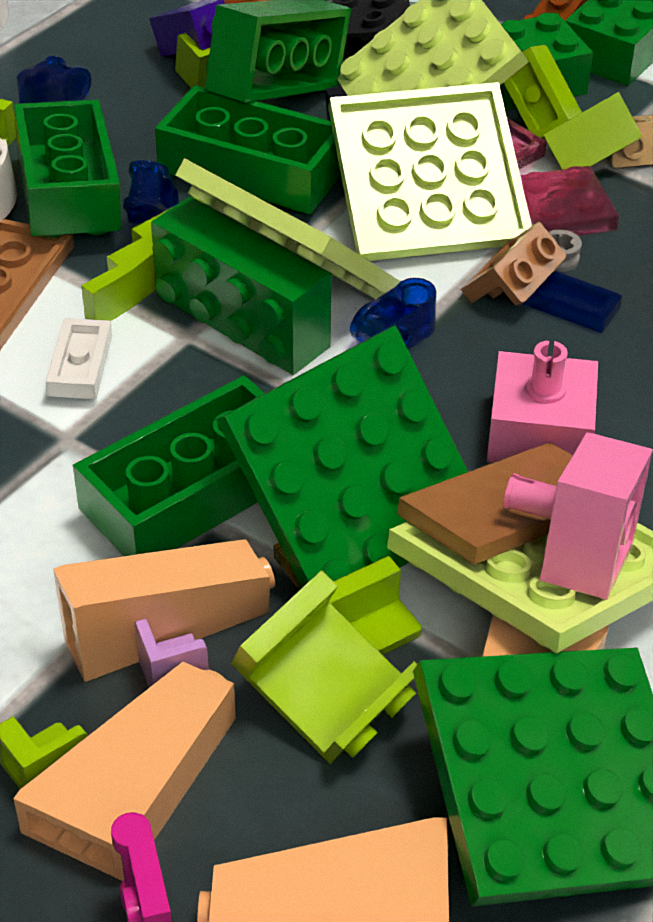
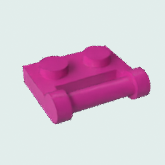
[111,812,172,922]

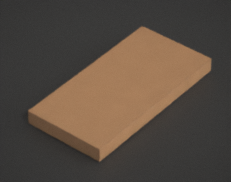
[0,219,74,351]
[397,442,573,565]

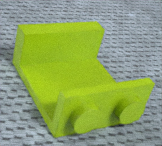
[231,570,417,764]

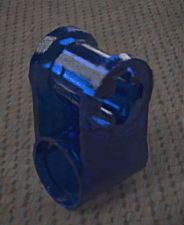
[16,55,92,104]
[123,160,179,224]
[350,278,437,349]

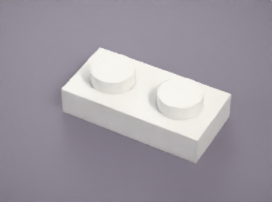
[46,318,112,399]

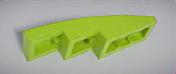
[81,197,207,321]

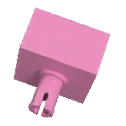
[487,341,598,463]
[503,432,653,600]

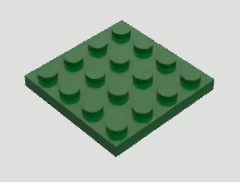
[216,325,468,588]
[413,647,653,907]

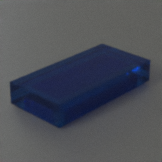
[522,271,623,333]

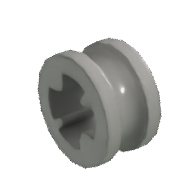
[548,230,582,272]

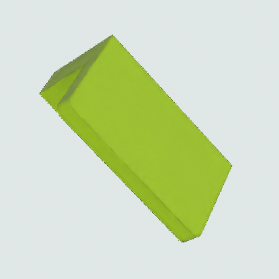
[504,45,582,141]
[543,92,641,178]
[329,556,422,655]

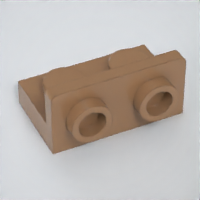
[460,221,566,306]

